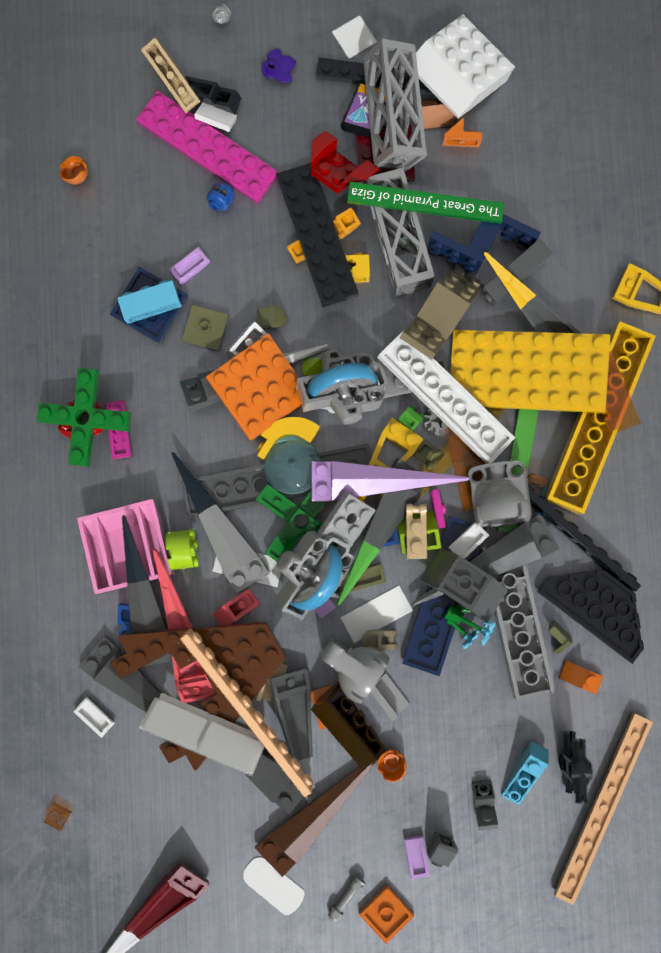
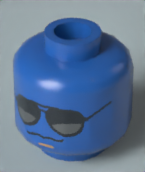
[206,182,235,211]

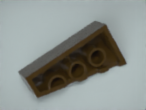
[311,681,385,769]

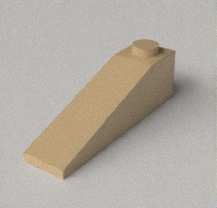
[141,38,200,113]

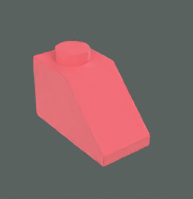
[212,588,260,626]

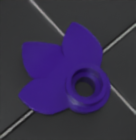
[261,49,296,83]

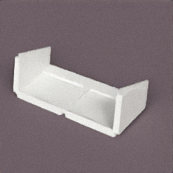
[139,693,265,776]

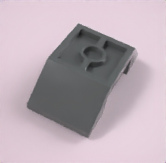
[420,547,508,623]

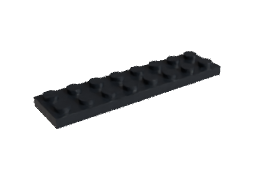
[276,163,359,308]

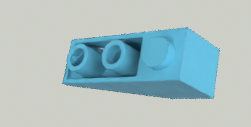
[501,741,549,805]

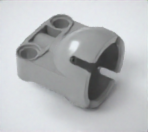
[468,461,532,527]
[320,638,390,703]

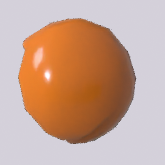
[58,156,88,185]
[377,749,407,782]

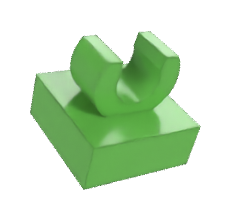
[398,406,423,431]

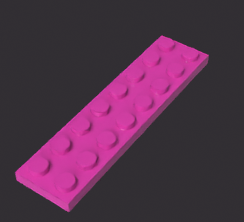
[136,90,279,204]

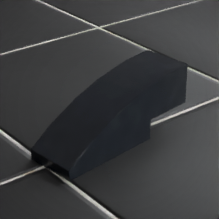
[186,76,242,114]

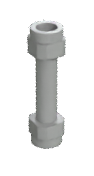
[328,875,365,923]

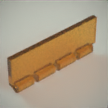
[602,351,641,432]

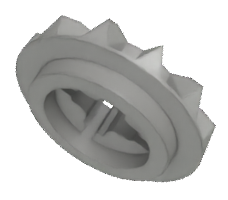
[423,409,451,435]

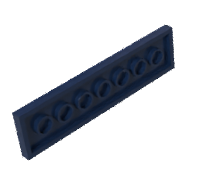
[402,516,487,676]

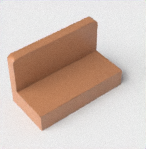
[421,98,455,129]

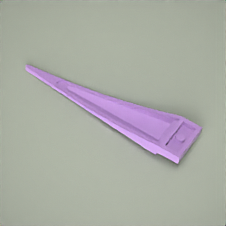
[311,461,470,502]

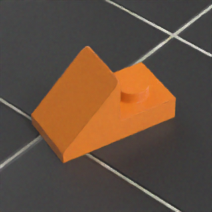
[442,118,482,147]
[559,660,604,694]

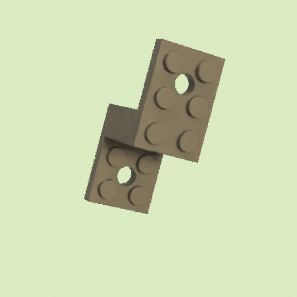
[400,265,484,360]

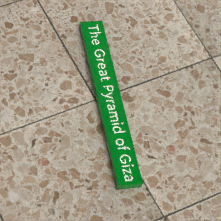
[347,182,504,224]

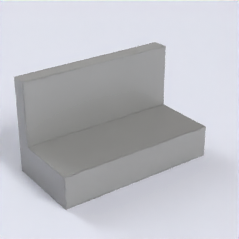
[370,673,410,721]

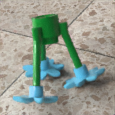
[444,604,496,649]

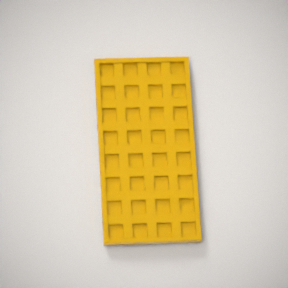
[450,330,610,413]

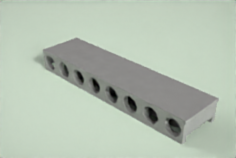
[480,544,555,700]

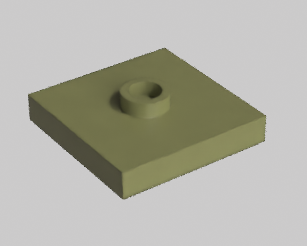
[182,305,229,352]

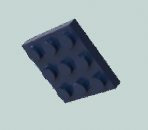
[110,267,188,344]

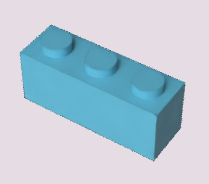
[117,280,182,324]

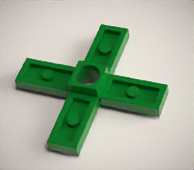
[37,368,131,467]
[256,483,339,562]

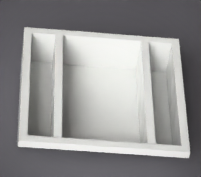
[409,15,515,119]

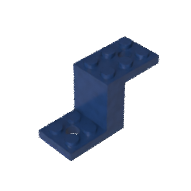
[427,214,541,274]

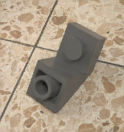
[472,781,498,831]

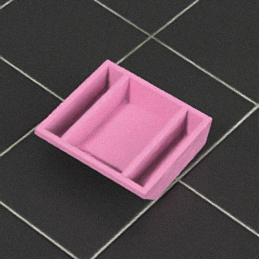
[77,499,175,594]

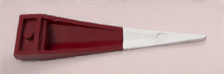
[106,862,210,953]

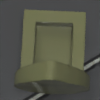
[257,304,289,328]
[413,439,444,470]
[548,620,572,655]

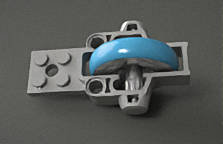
[295,349,412,425]
[273,491,376,621]

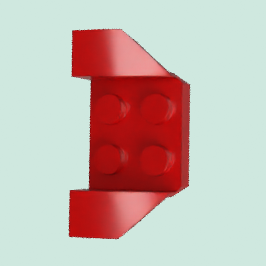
[311,131,380,194]

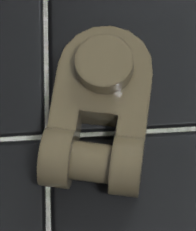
[362,629,397,651]

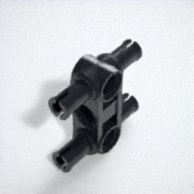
[559,731,593,804]

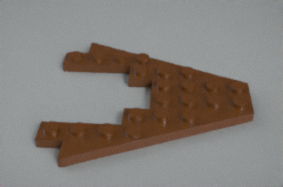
[111,622,287,771]

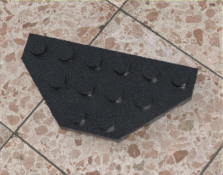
[537,570,644,664]

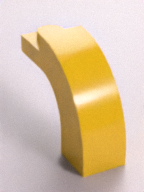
[257,417,321,461]

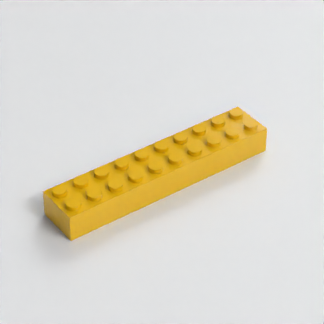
[544,321,656,515]

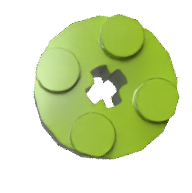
[166,529,200,570]

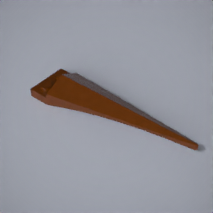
[255,762,376,877]

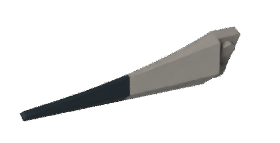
[172,452,270,594]

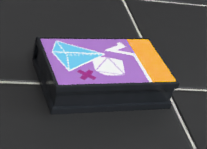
[341,83,386,139]

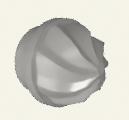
[212,3,231,24]

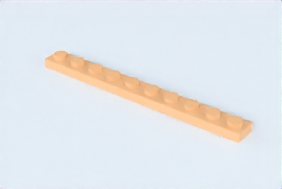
[181,628,313,797]
[554,713,653,905]

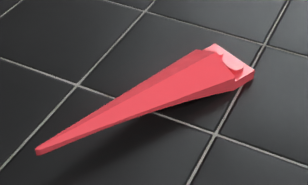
[153,549,216,703]

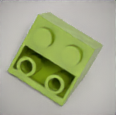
[397,510,441,554]

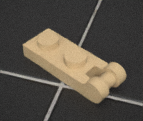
[406,504,427,559]

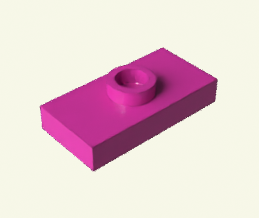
[430,489,446,529]

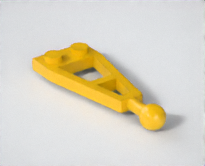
[612,263,661,315]
[356,418,424,502]

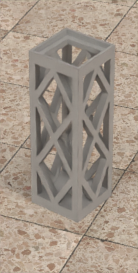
[363,39,427,171]
[365,168,435,297]

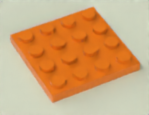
[205,333,307,441]

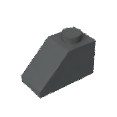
[428,832,458,867]

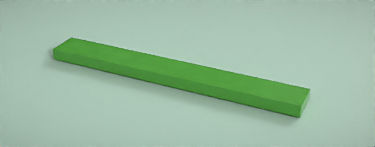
[497,409,539,533]

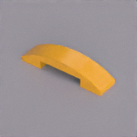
[287,207,361,264]

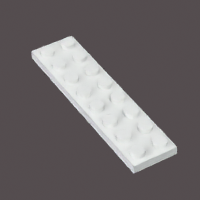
[377,331,515,464]

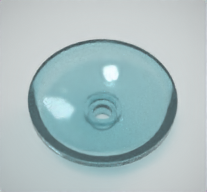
[264,438,321,494]

